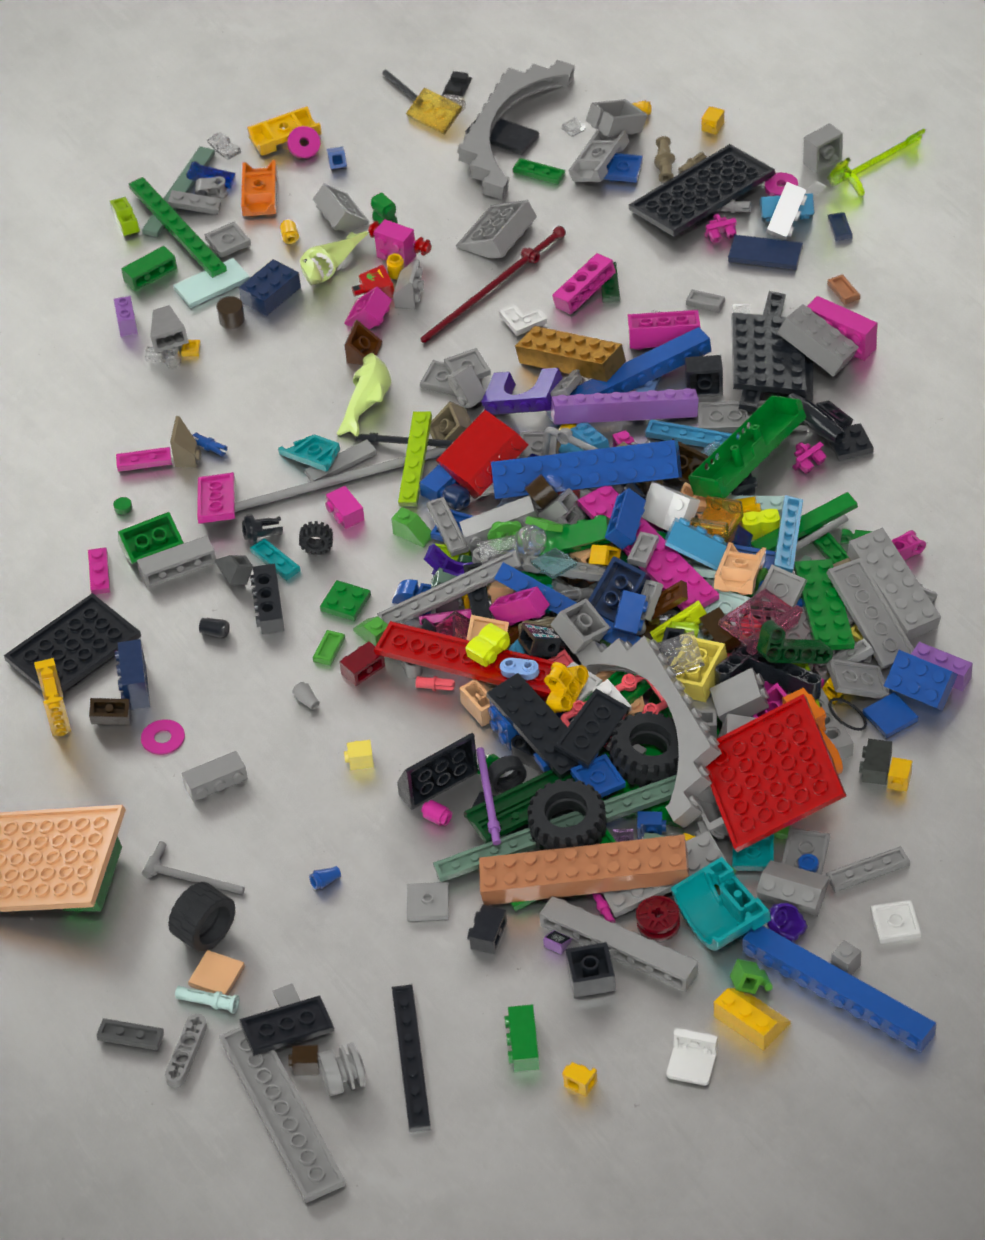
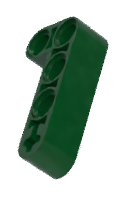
[757,620,833,664]

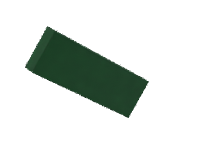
[601,262,620,303]

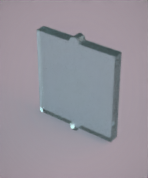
[531,547,577,579]

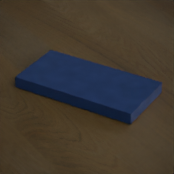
[728,235,803,270]

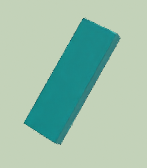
[250,538,301,581]

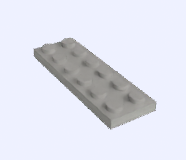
[698,400,808,433]
[827,558,914,670]
[602,831,726,918]

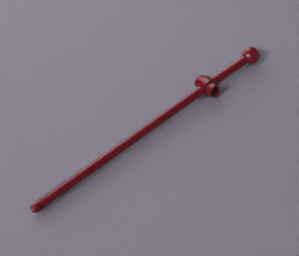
[420,226,566,343]

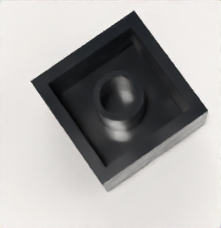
[685,355,723,398]
[565,942,616,998]

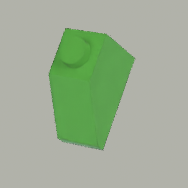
[391,507,432,548]
[353,616,388,646]

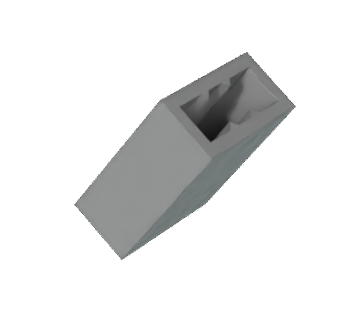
[710,668,769,723]

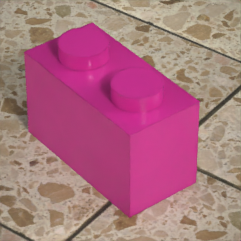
[325,486,365,529]

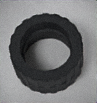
[168,882,236,952]

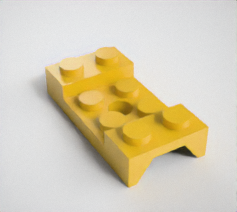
[247,106,322,156]

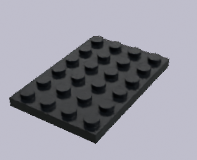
[731,312,806,395]
[4,593,141,692]

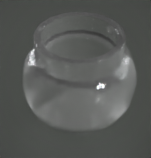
[513,525,547,557]

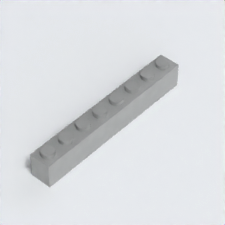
[539,896,698,992]

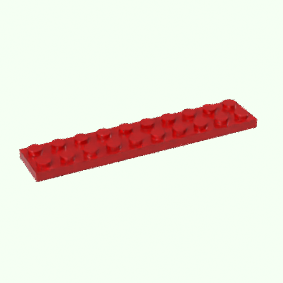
[374,621,566,698]

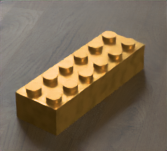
[515,326,626,382]

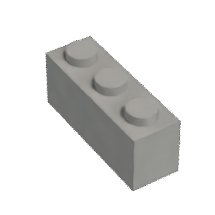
[181,751,248,802]

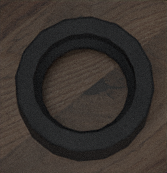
[488,755,527,793]

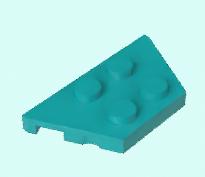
[278,434,340,472]

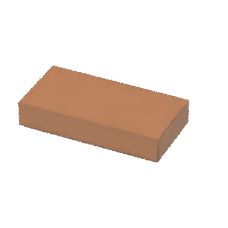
[827,274,860,305]

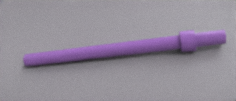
[476,747,501,845]

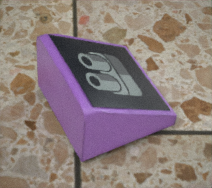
[543,930,572,955]

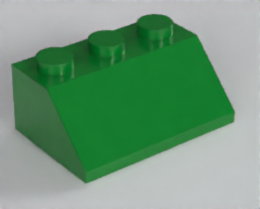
[117,512,184,565]

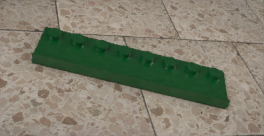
[464,747,609,843]

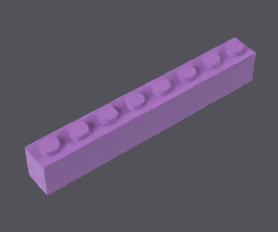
[551,388,699,425]

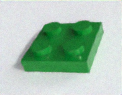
[320,580,371,621]

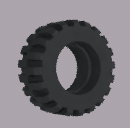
[609,711,679,788]
[527,779,607,850]

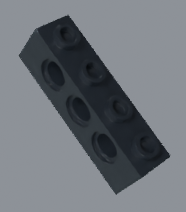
[250,563,285,634]

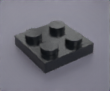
[828,423,874,461]

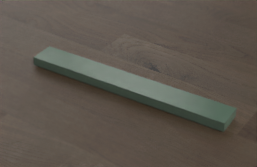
[142,146,215,238]

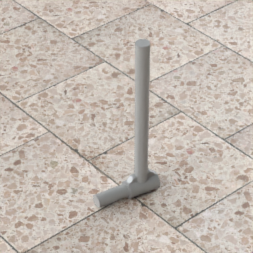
[142,841,245,895]

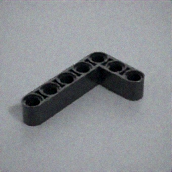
[715,646,822,700]

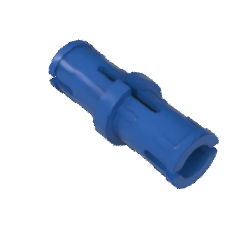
[193,432,228,456]

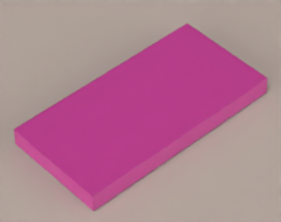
[197,472,235,524]

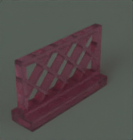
[718,588,803,655]

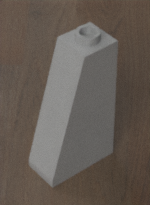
[150,305,189,353]

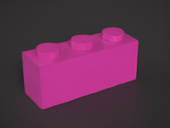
[489,587,550,626]

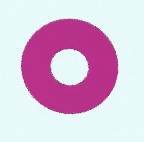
[141,719,185,755]

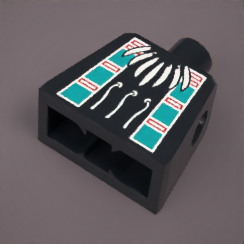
[518,623,567,657]

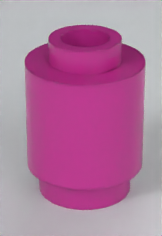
[421,800,453,826]

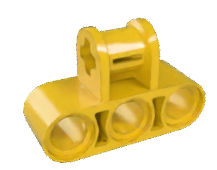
[544,662,588,713]

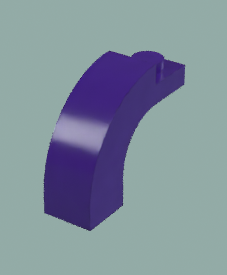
[424,544,474,576]

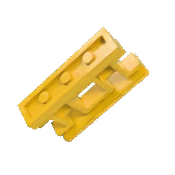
[34,658,71,736]

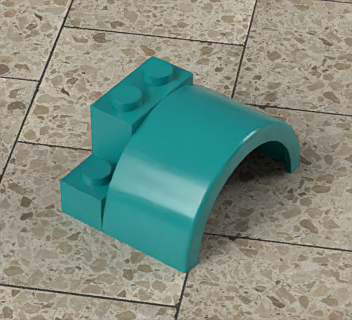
[671,857,771,951]

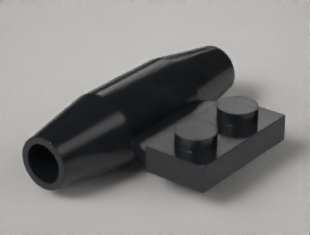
[787,393,853,444]

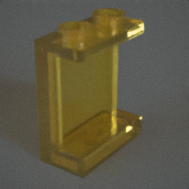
[690,496,744,542]

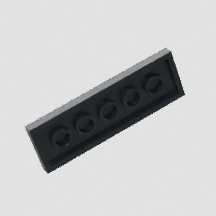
[486,673,580,779]

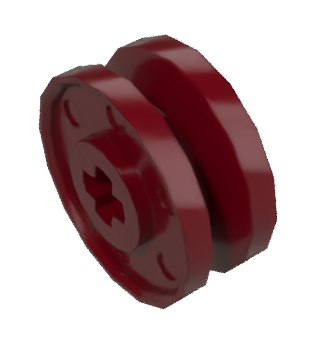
[636,896,680,942]

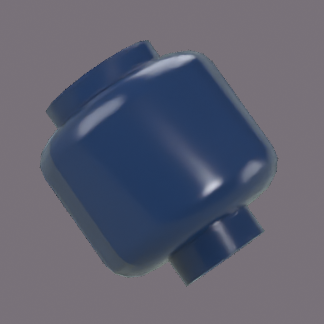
[442,484,470,511]

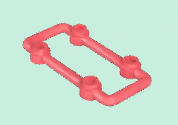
[560,673,668,747]

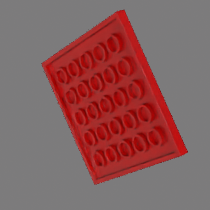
[706,694,847,852]

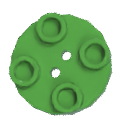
[487,521,525,551]

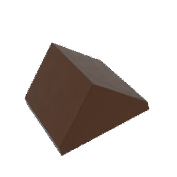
[344,320,383,365]

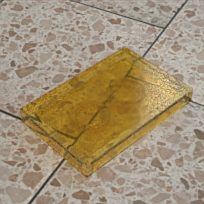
[406,87,463,135]

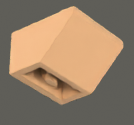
[459,679,496,727]

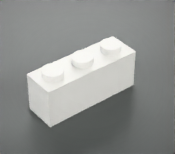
[766,182,807,241]

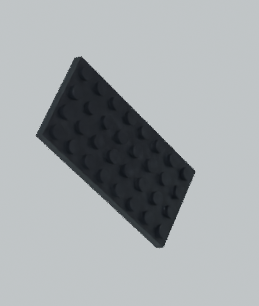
[629,144,776,236]

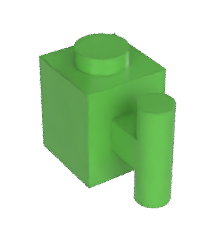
[730,959,773,994]

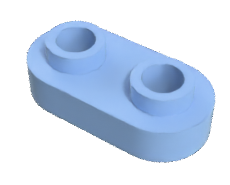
[500,658,539,680]

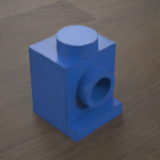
[637,811,666,840]

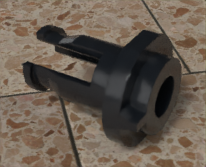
[242,514,283,544]

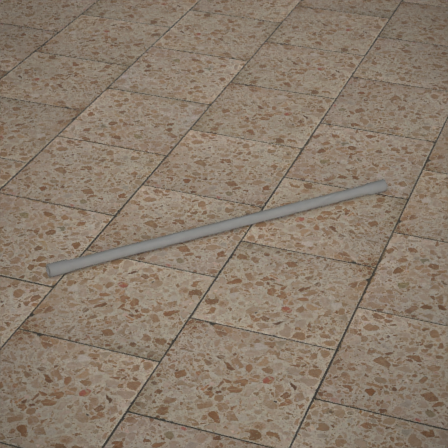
[235,447,448,512]

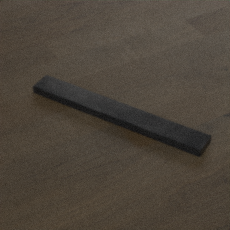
[392,984,431,1133]

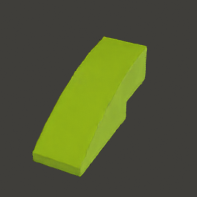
[110,196,140,236]

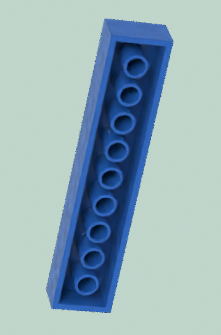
[491,440,682,499]

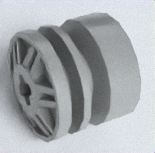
[317,1043,366,1097]

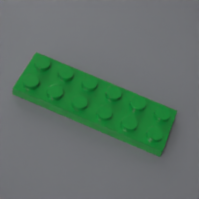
[794,559,855,650]

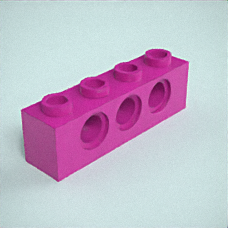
[552,253,616,315]

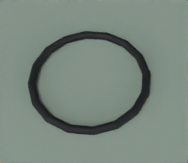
[828,698,867,731]

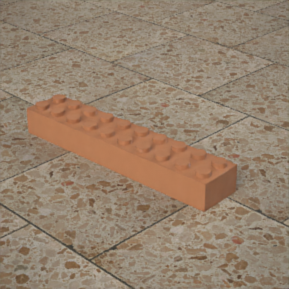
[479,834,689,905]

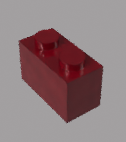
[339,641,385,686]

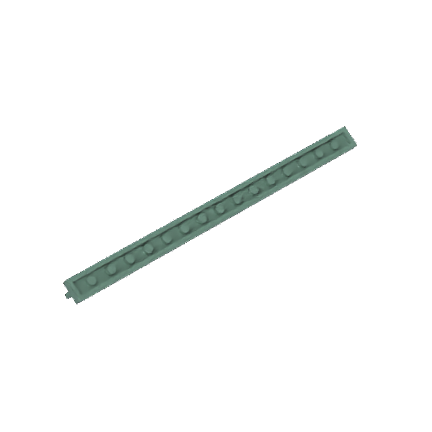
[433,775,710,882]

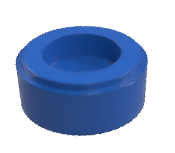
[798,854,819,873]

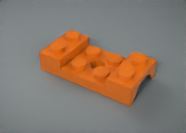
[241,160,277,216]

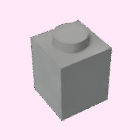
[831,940,861,975]

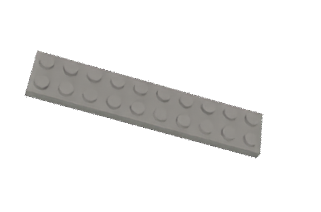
[219,1027,346,1203]

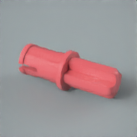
[415,676,455,691]

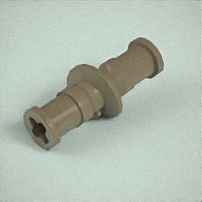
[654,136,675,183]

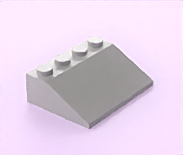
[456,200,537,259]

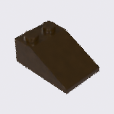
[663,439,713,488]

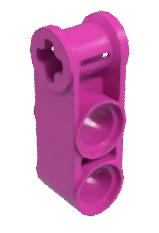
[892,530,926,561]

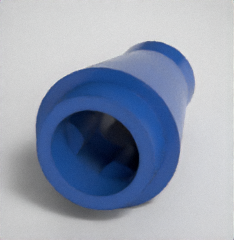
[309,866,341,890]

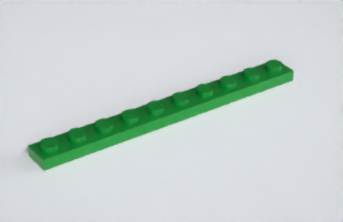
[128,177,227,278]

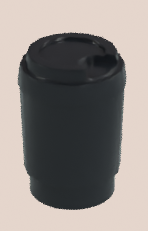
[199,618,230,638]

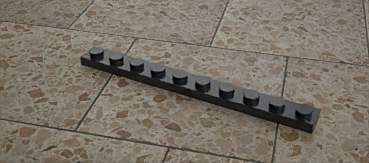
[738,291,786,412]

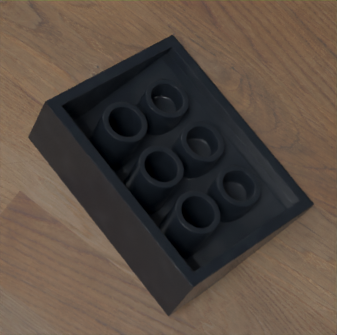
[397,733,478,810]

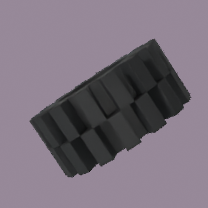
[299,521,333,555]

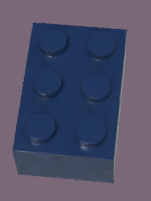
[239,259,301,316]
[588,556,651,623]
[115,639,150,710]

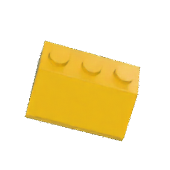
[714,988,791,1051]

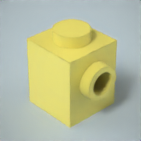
[344,740,374,770]

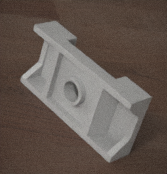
[568,130,630,182]

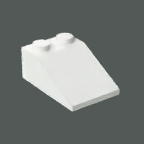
[642,481,701,531]

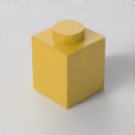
[701,106,725,135]
[589,545,621,566]
[887,757,913,792]

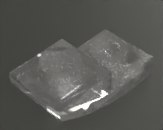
[207,133,241,160]

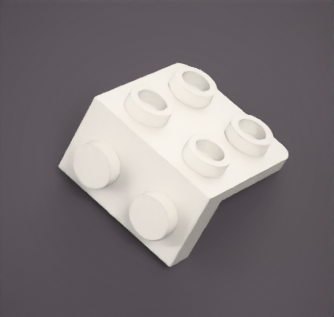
[666,1028,718,1086]

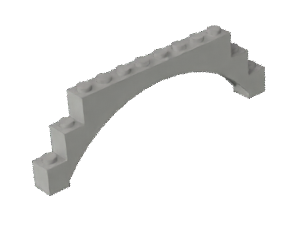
[457,60,575,200]
[577,636,722,828]

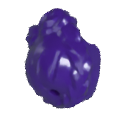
[767,903,808,943]

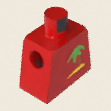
[351,265,394,299]

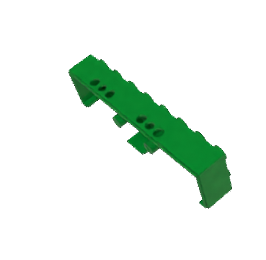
[688,396,806,500]

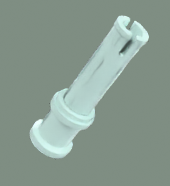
[175,986,240,1014]

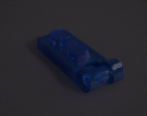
[186,161,236,189]

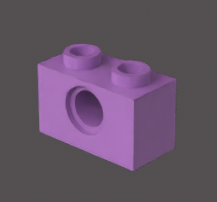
[114,296,138,337]

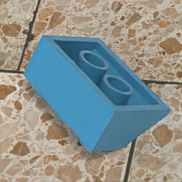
[759,193,814,222]
[558,422,610,454]
[665,517,727,570]

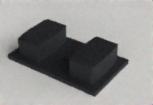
[441,71,472,100]

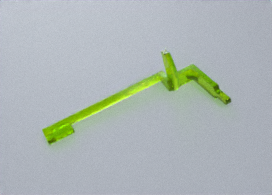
[827,128,926,197]

